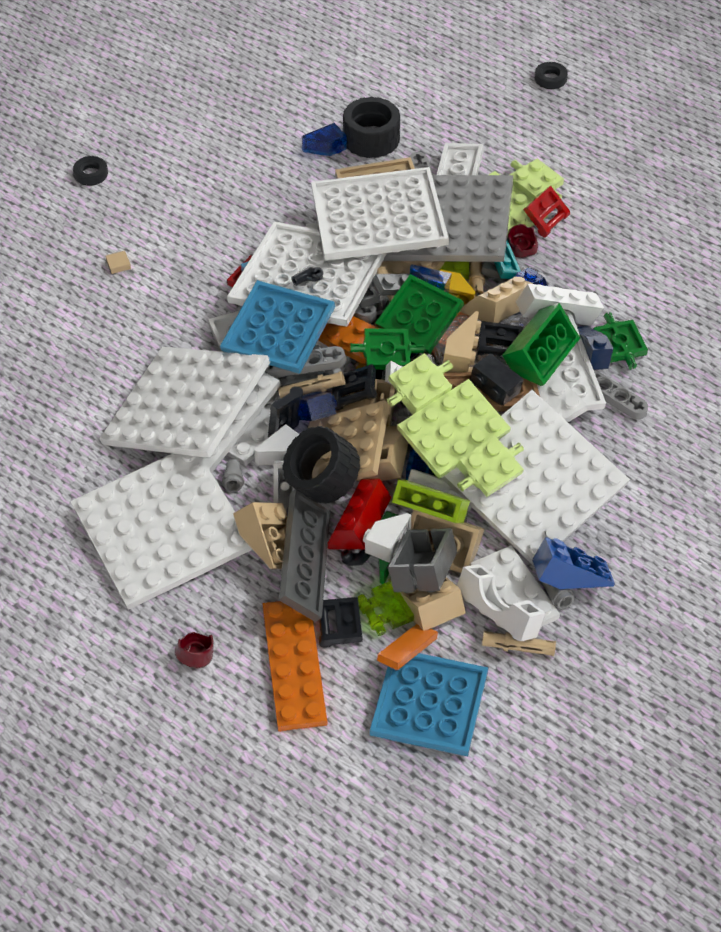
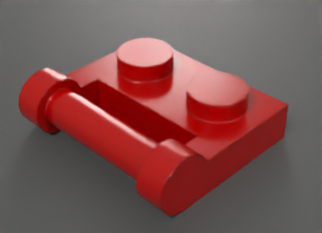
[523,186,570,238]

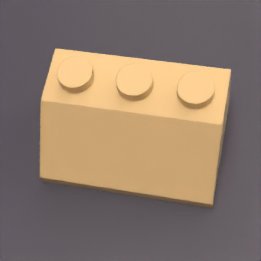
[460,277,533,323]
[410,509,484,573]

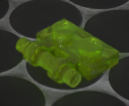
[358,581,414,636]

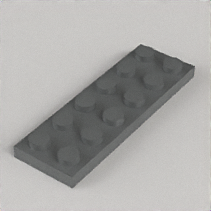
[279,489,330,622]

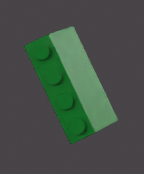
[502,303,580,386]

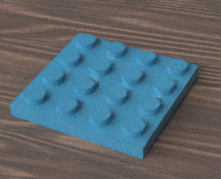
[220,280,335,374]
[370,653,488,757]

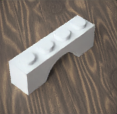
[516,284,604,326]
[457,564,546,641]

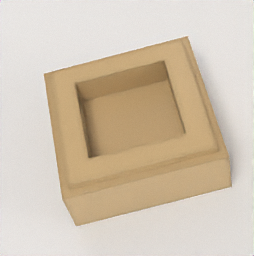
[105,251,131,274]

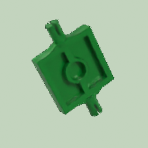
[593,312,648,370]
[350,328,424,370]

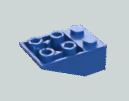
[532,537,615,589]

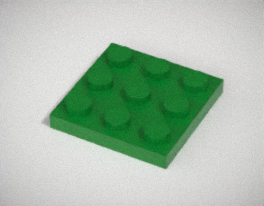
[375,274,464,355]

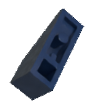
[577,326,613,370]

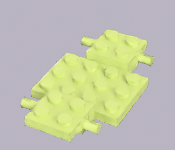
[489,158,564,235]
[387,353,524,497]

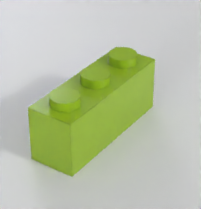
[392,480,470,523]

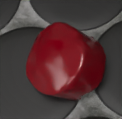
[507,224,538,258]
[175,632,214,668]

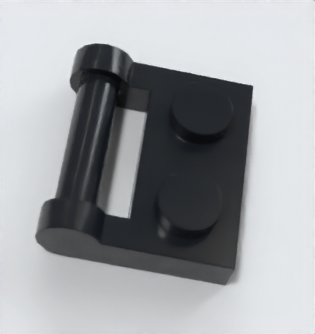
[477,321,523,356]
[331,364,377,411]
[268,386,303,437]
[319,597,363,648]

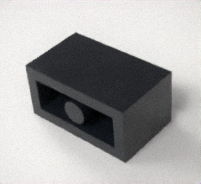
[469,353,524,407]

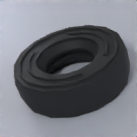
[534,62,568,89]
[73,156,108,186]

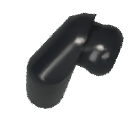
[291,267,324,286]
[341,549,372,566]

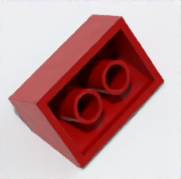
[327,479,392,549]

